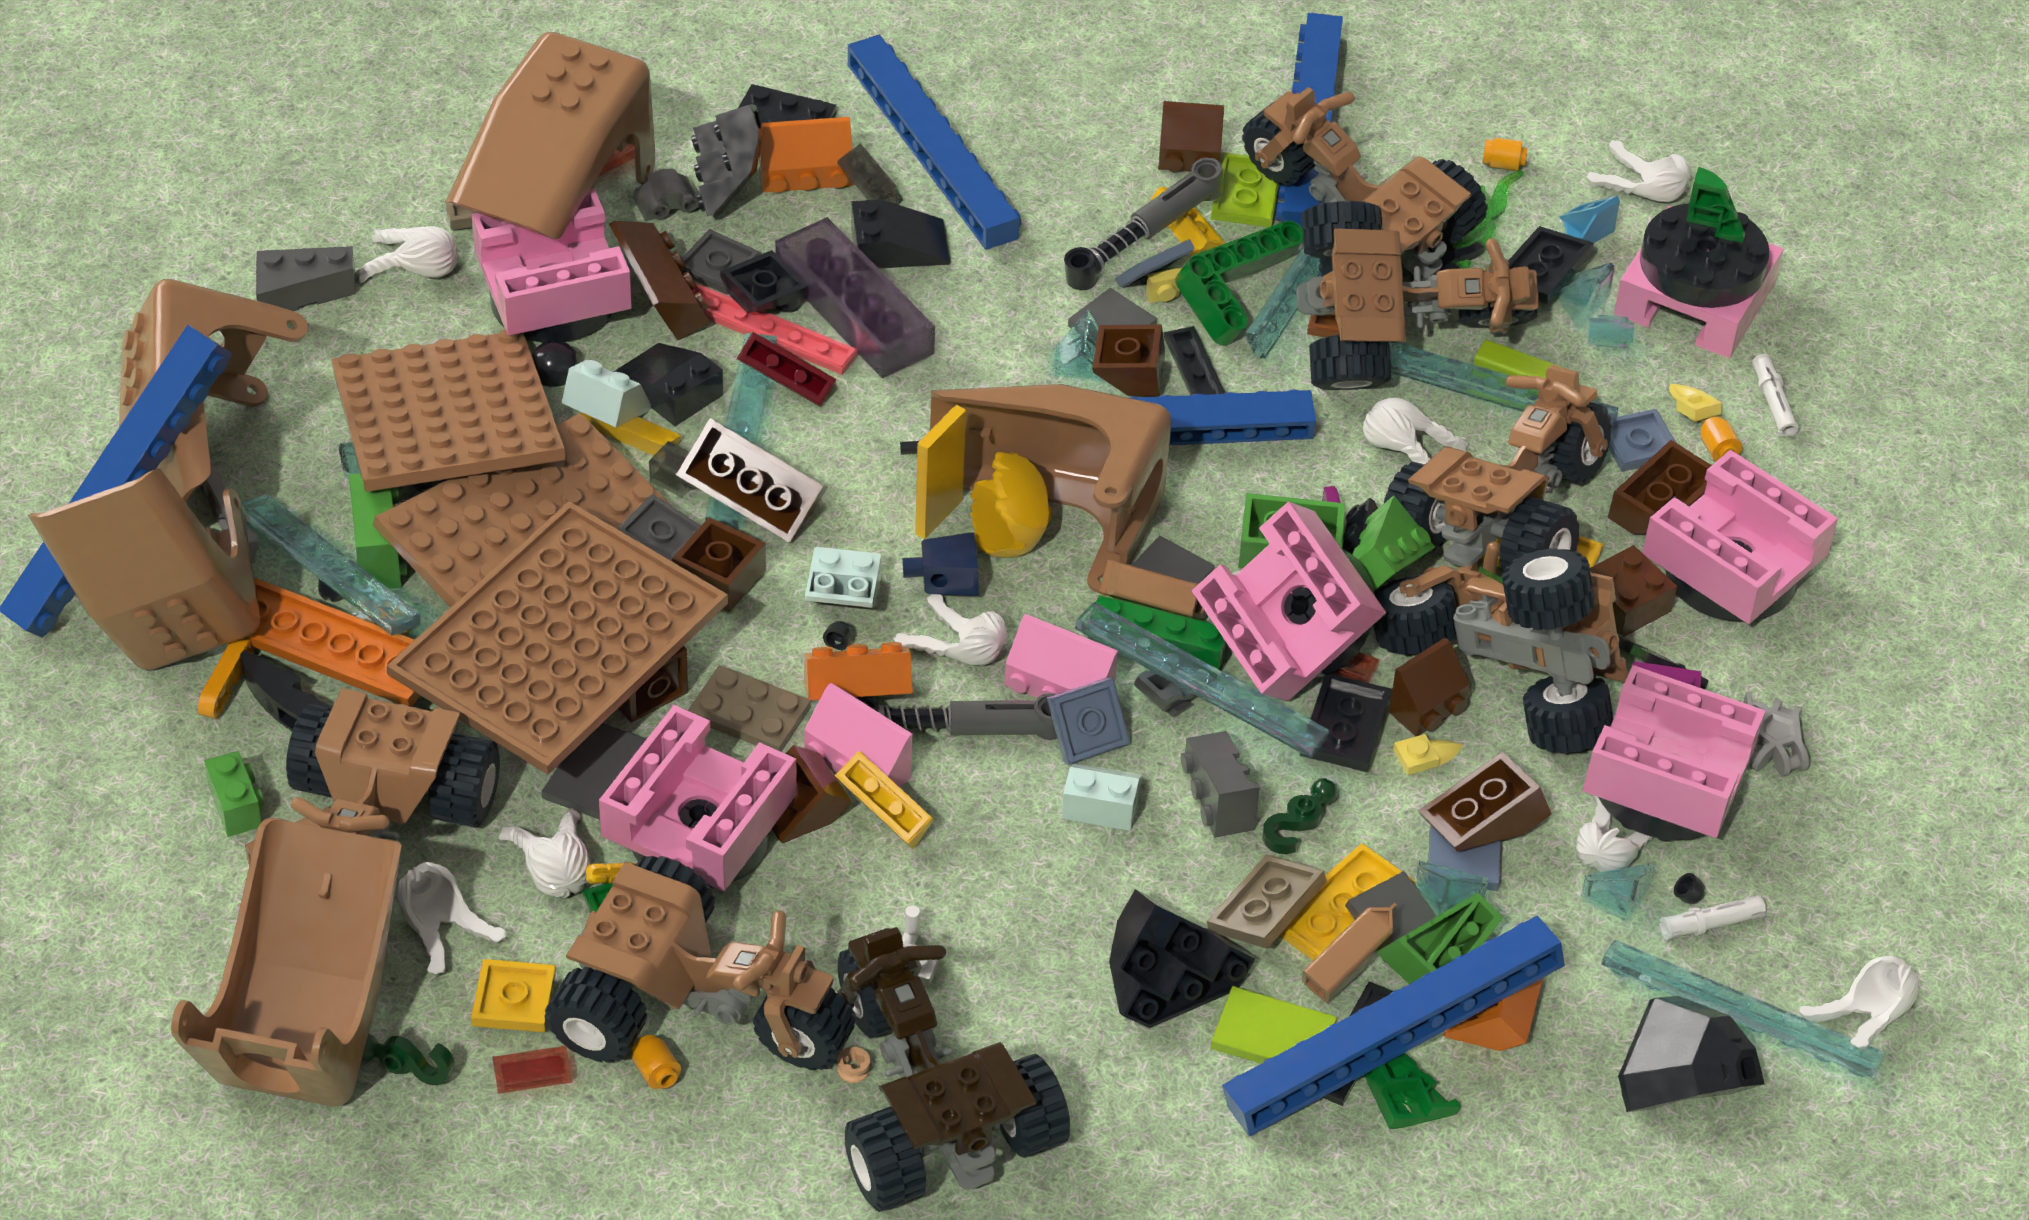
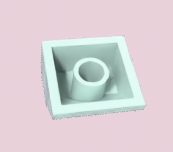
[562,360,651,427]
[1062,763,1143,831]

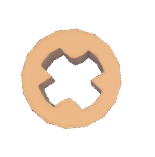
[837,1047,870,1083]

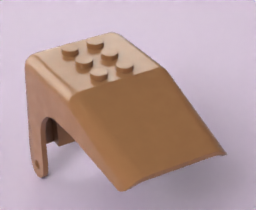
[445,32,655,240]
[119,279,308,503]
[930,384,1171,594]
[28,469,261,671]
[171,818,402,1106]

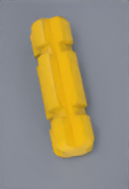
[585,862,637,884]

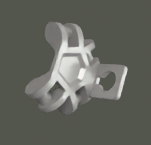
[1743,692,1809,777]

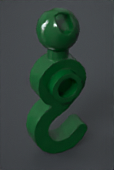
[1262,778,1338,854]
[361,1033,455,1085]

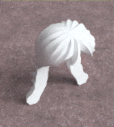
[1586,140,1691,202]
[356,226,459,284]
[1363,398,1468,464]
[893,594,1008,666]
[1576,796,1653,874]
[498,808,591,898]
[397,862,506,976]
[1798,956,1919,1052]

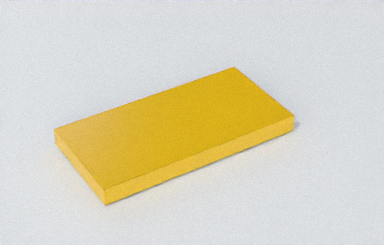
[915,405,966,539]
[1279,843,1416,961]

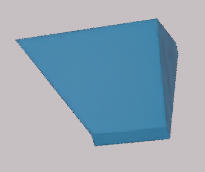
[1559,195,1620,243]

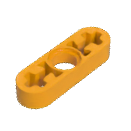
[198,638,254,719]

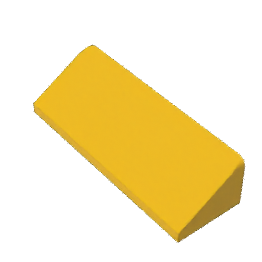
[1150,187,1225,256]
[580,412,682,461]
[835,751,934,849]

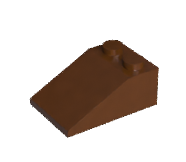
[1418,751,1552,852]

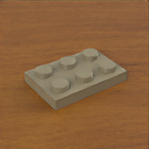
[688,665,811,752]
[1207,855,1327,949]

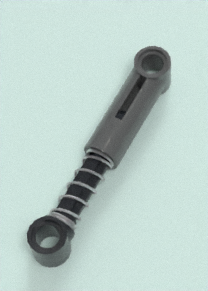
[1064,158,1224,291]
[855,693,1057,740]

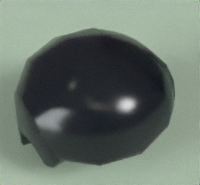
[532,340,579,387]

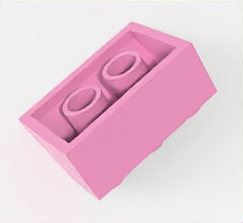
[1004,614,1118,698]
[804,683,913,788]

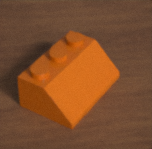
[758,117,854,193]
[804,642,913,700]
[1443,978,1543,1051]

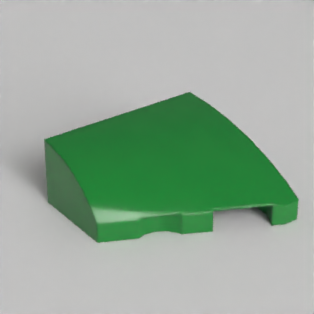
[1686,167,1745,243]
[1364,1053,1461,1129]

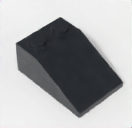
[851,200,950,270]
[613,343,723,427]

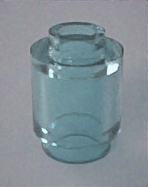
[1587,315,1634,348]

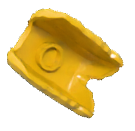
[970,451,1052,558]

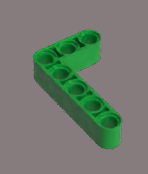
[1175,221,1303,346]

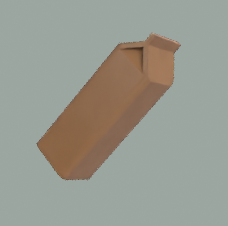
[1099,559,1205,619]
[1302,902,1397,1004]

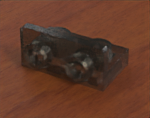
[837,143,904,205]

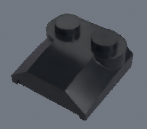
[720,250,809,312]

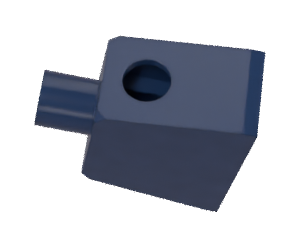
[902,532,979,596]

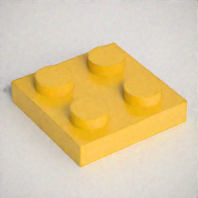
[471,959,556,1033]

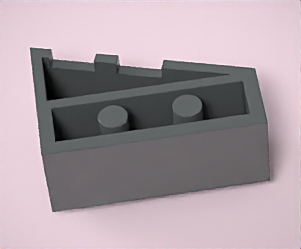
[256,246,356,311]
[1181,731,1260,838]

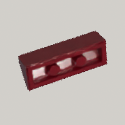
[736,332,836,407]

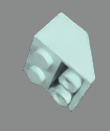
[805,547,881,608]

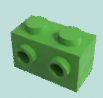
[204,751,265,837]

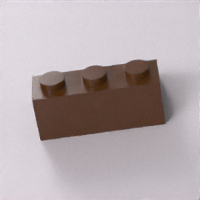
[1608,440,1712,535]

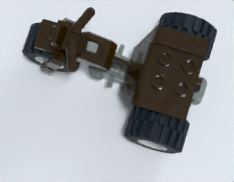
[837,927,1070,1212]

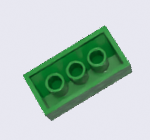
[1088,594,1229,678]

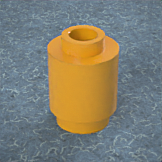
[1482,137,1528,171]
[1700,416,1742,462]
[632,1035,681,1089]

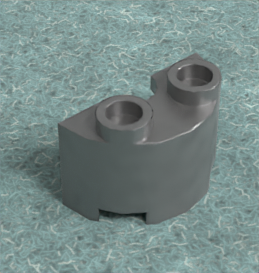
[633,168,700,221]
[1134,653,1214,717]

